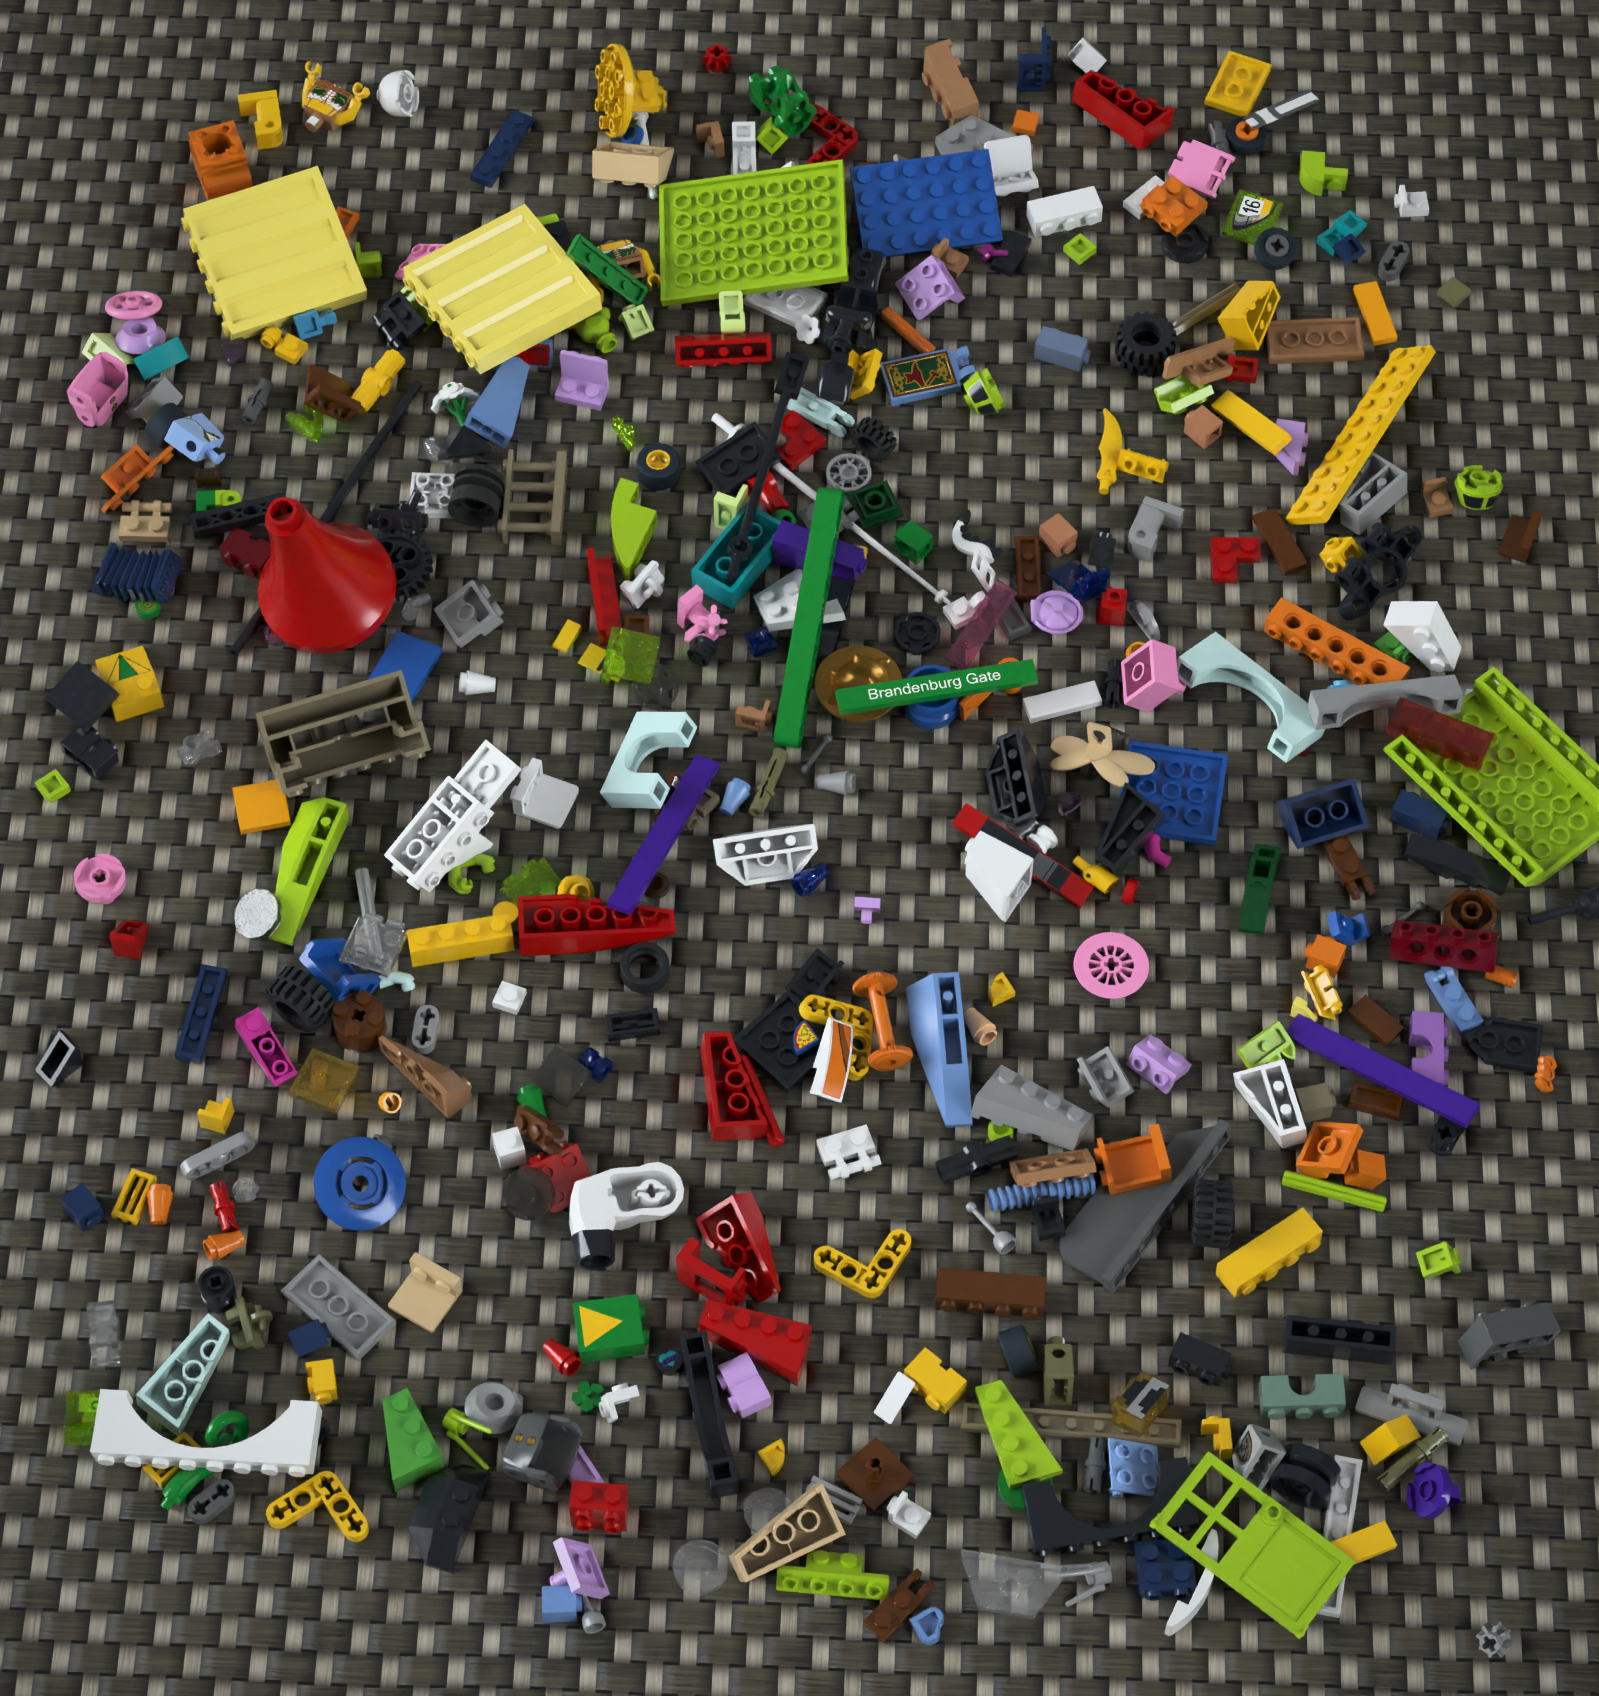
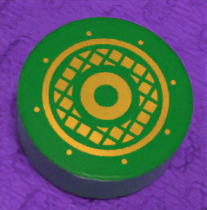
[135,597,161,619]

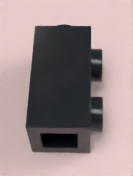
[1168,1332,1233,1387]

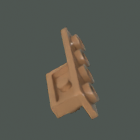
[1162,337,1235,386]

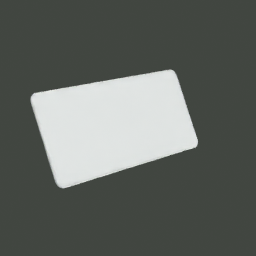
[874,1372,915,1424]

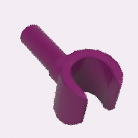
[977,244,1008,262]

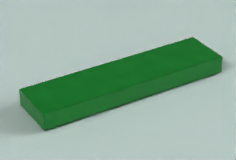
[565,234,649,307]

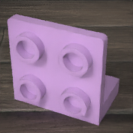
[895,255,965,320]
[555,350,609,411]

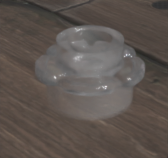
[232,1177,259,1203]

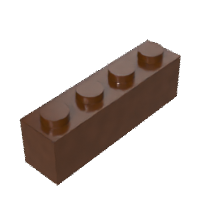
[935,1267,1046,1319]

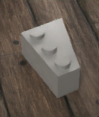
[1340,451,1408,535]

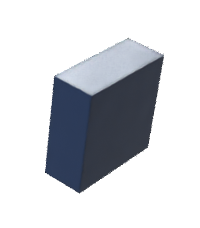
[1332,233,1366,265]

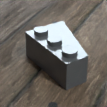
[1458,1302,1561,1370]

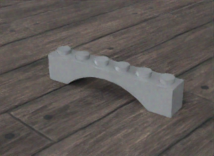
[1307,674,1464,730]

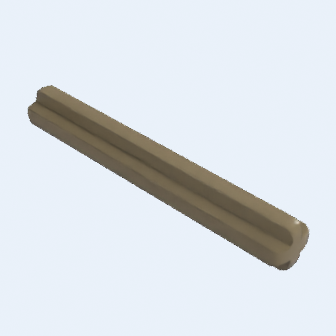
[1172,284,1241,336]

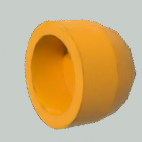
[378,1091,402,1114]

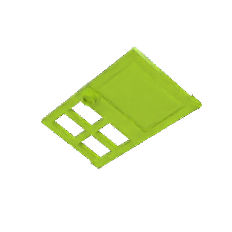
[1149,1451,1356,1640]

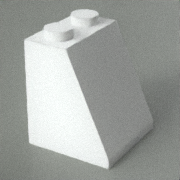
[964,831,1034,922]

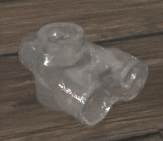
[177,730,222,765]

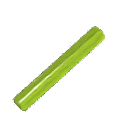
[1282,1170,1387,1212]

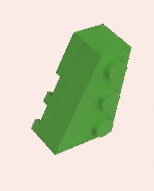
[382,1388,445,1493]

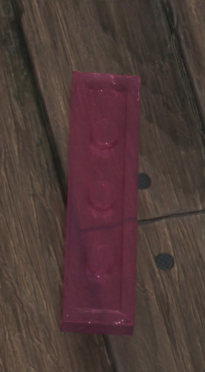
[944,579,1018,670]

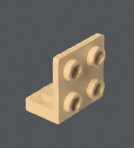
[388,1252,462,1333]

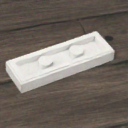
[1023,681,1102,723]

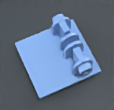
[1106,1438,1158,1498]

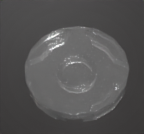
[672,1539,728,1596]

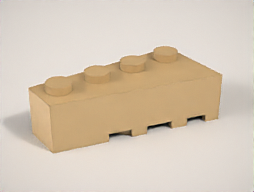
[728,1483,846,1583]

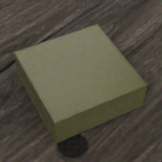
[1437,277,1471,308]

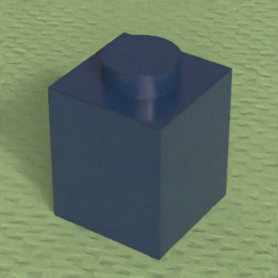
[61,1183,105,1232]
[287,1319,331,1358]

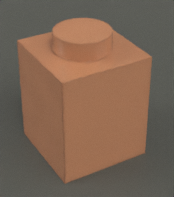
[1184,405,1223,449]
[1039,513,1078,558]

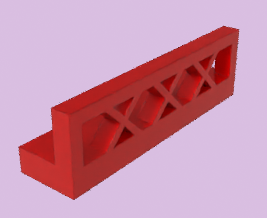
[586,547,624,646]

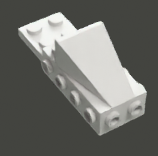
[384,740,522,893]

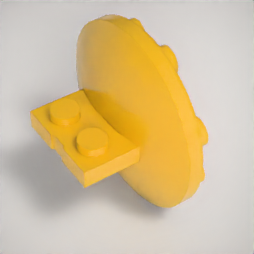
[595,44,661,138]

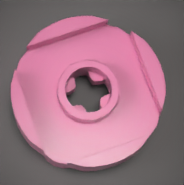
[74,854,126,904]

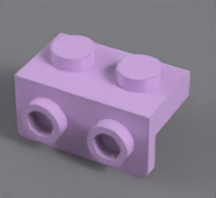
[1126,1034,1192,1094]

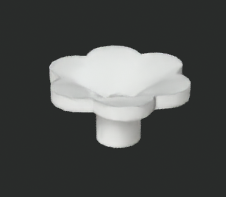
[795,314,821,344]

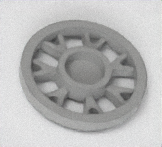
[826,453,871,493]

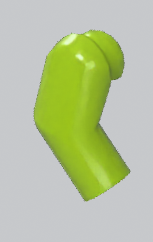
[461,853,495,873]
[448,865,473,895]

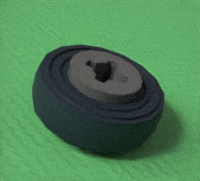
[1254,227,1297,270]

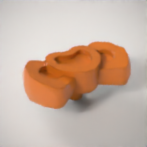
[1534,1055,1557,1093]

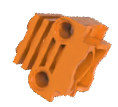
[188,120,253,201]

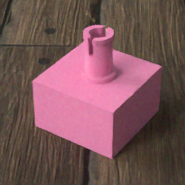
[1121,639,1186,712]

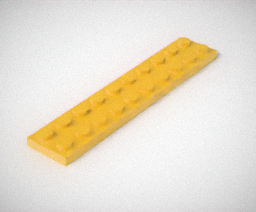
[1285,345,1436,525]

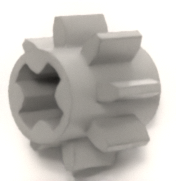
[1476,1621,1514,1658]

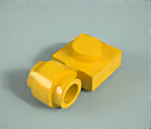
[260,325,308,365]

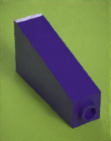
[772,520,867,581]

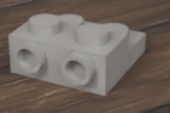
[434,579,504,648]

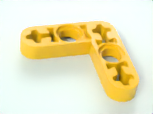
[799,994,874,1081]
[814,1229,911,1299]
[266,1471,369,1542]

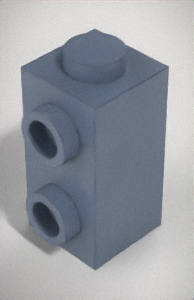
[1034,326,1091,372]

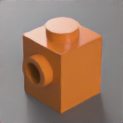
[1304,934,1347,979]
[1344,1149,1387,1190]

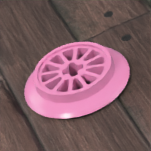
[1074,932,1149,999]

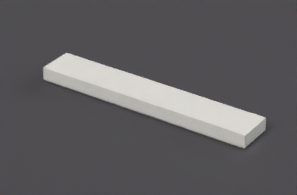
[1317,1455,1362,1618]

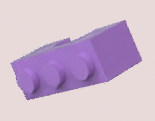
[1409,1011,1449,1085]

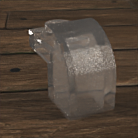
[87,1300,121,1367]

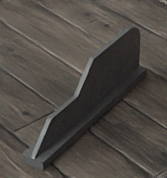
[1059,1119,1231,1295]

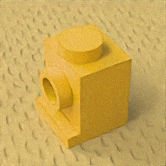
[305,1359,338,1405]

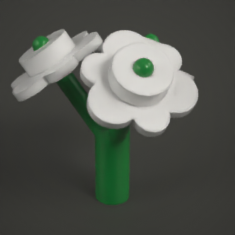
[431,382,479,431]

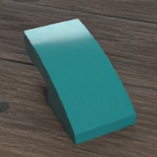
[1316,210,1368,256]
[133,336,189,380]

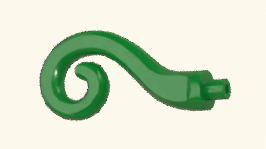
[160,1410,250,1511]

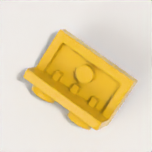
[848,348,883,400]

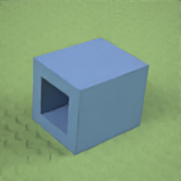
[542,1585,582,1623]

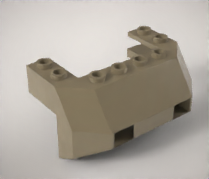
[256,670,431,797]

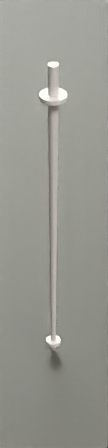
[711,413,951,605]

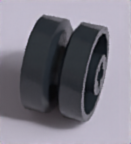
[1270,1443,1341,1509]

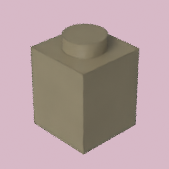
[1295,1083,1336,1123]

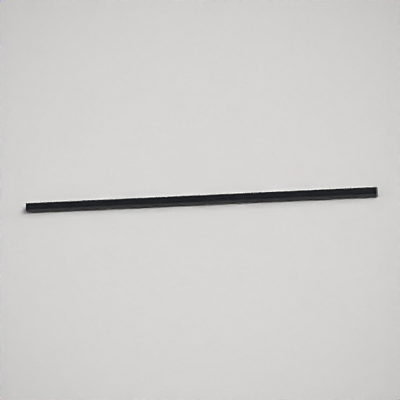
[229,380,422,656]

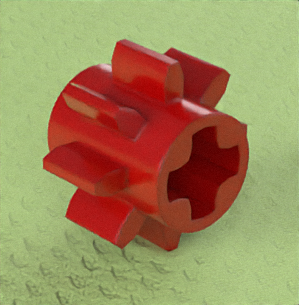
[703,44,731,74]

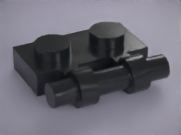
[372,290,428,351]

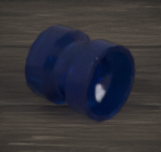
[577,1047,613,1083]

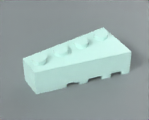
[136,1313,230,1436]

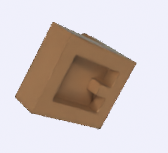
[696,121,725,158]
[931,237,969,279]
[1420,477,1454,518]
[735,699,775,733]

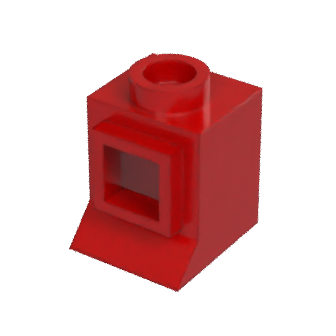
[1096,588,1128,626]

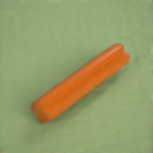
[881,307,936,354]

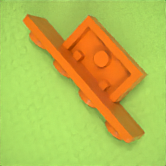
[101,444,174,513]

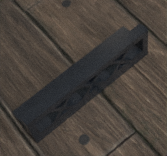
[189,492,286,539]

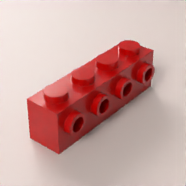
[675,332,772,368]

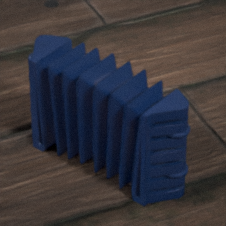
[91,543,184,603]

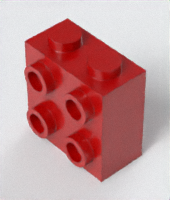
[569,1480,630,1534]

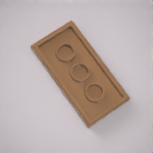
[1265,317,1365,364]

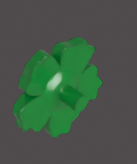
[572,1380,604,1413]

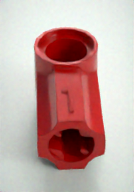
[746,471,789,516]

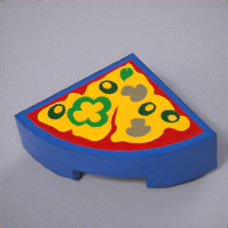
[793,1020,819,1056]

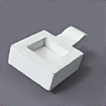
[943,591,988,630]

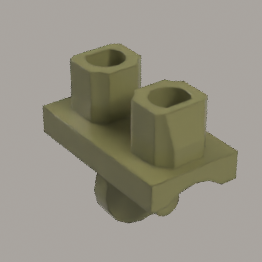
[225,1296,273,1350]

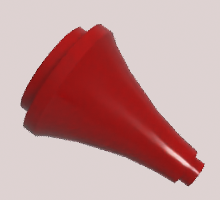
[258,497,397,654]

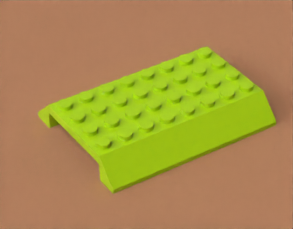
[1383,666,1599,887]

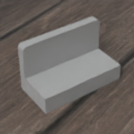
[125,376,183,423]

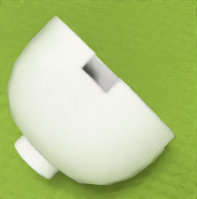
[377,70,419,117]

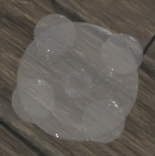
[742,1488,791,1536]

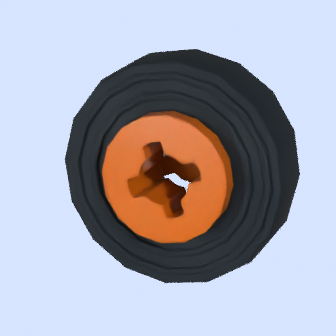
[1225,116,1267,155]

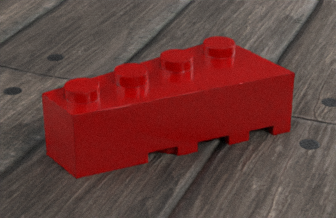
[1072,70,1175,151]
[700,1031,768,1141]
[699,1299,812,1387]

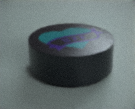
[656,1347,683,1376]

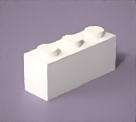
[1026,186,1103,237]

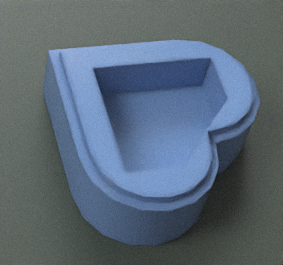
[909,1607,944,1645]

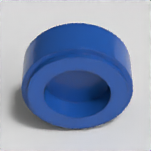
[621,123,644,144]

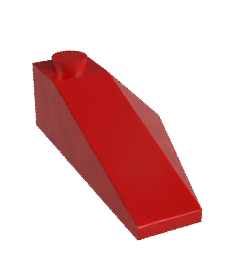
[695,1191,781,1303]

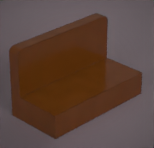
[1498,509,1543,563]

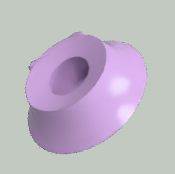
[115,317,166,355]
[1030,590,1083,635]

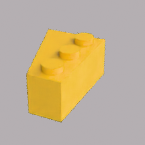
[1217,281,1280,351]

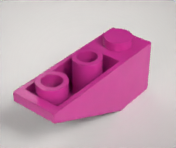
[235,1007,298,1087]

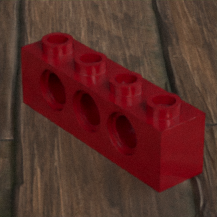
[1390,920,1499,973]

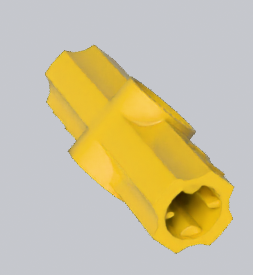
[351,349,405,415]

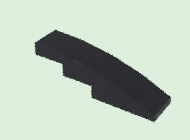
[1404,833,1511,896]

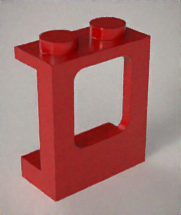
[676,1237,747,1306]

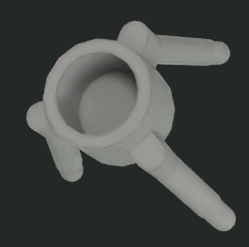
[1040,1561,1112,1607]

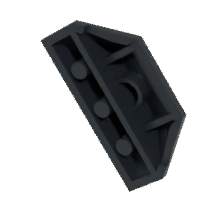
[986,727,1047,825]
[408,1464,490,1574]

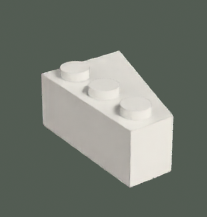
[1233,1059,1307,1149]

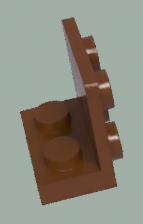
[304,365,361,423]

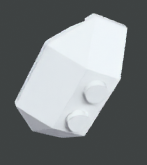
[713,824,818,886]

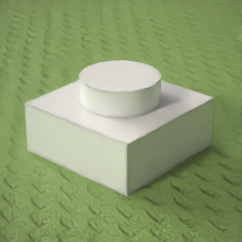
[492,981,527,1015]

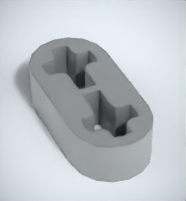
[411,1005,440,1055]

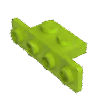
[776,1550,889,1600]

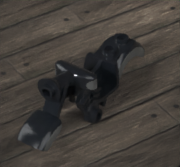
[816,248,886,402]

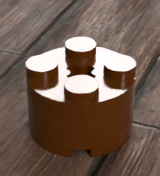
[1442,888,1497,932]
[332,990,387,1053]

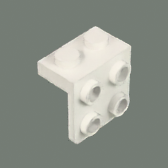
[984,135,1039,196]
[510,758,579,829]

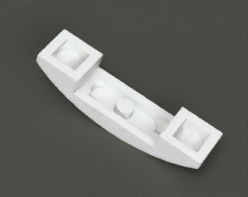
[732,121,756,175]
[1164,1529,1219,1636]

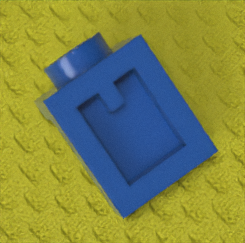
[1327,911,1370,947]

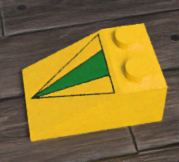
[95,645,164,722]

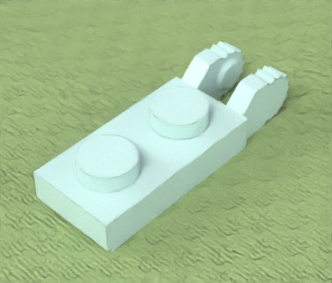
[787,387,855,437]

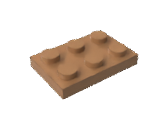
[1009,1148,1096,1187]

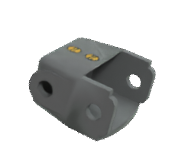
[502,1413,583,1492]

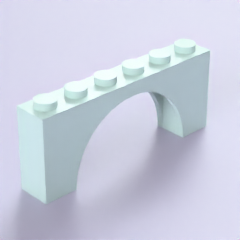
[1177,632,1325,763]

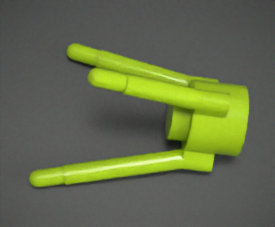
[442,1408,492,1470]

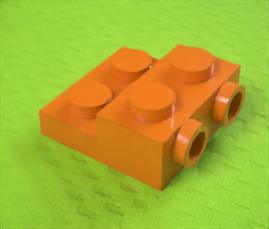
[1141,175,1208,237]
[1296,1121,1363,1179]

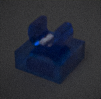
[744,626,777,658]

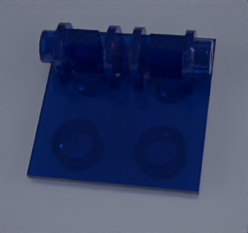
[1047,560,1112,603]

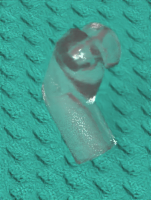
[424,436,453,466]
[402,592,432,621]

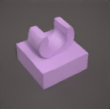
[854,897,881,924]

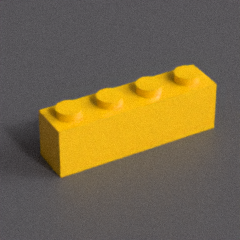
[406,913,515,967]
[1215,1207,1323,1298]

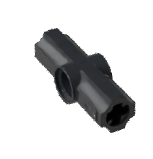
[935,1135,1018,1184]

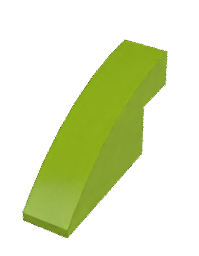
[611,477,657,581]

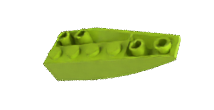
[268,797,350,946]

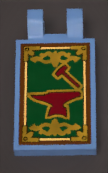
[880,346,975,406]

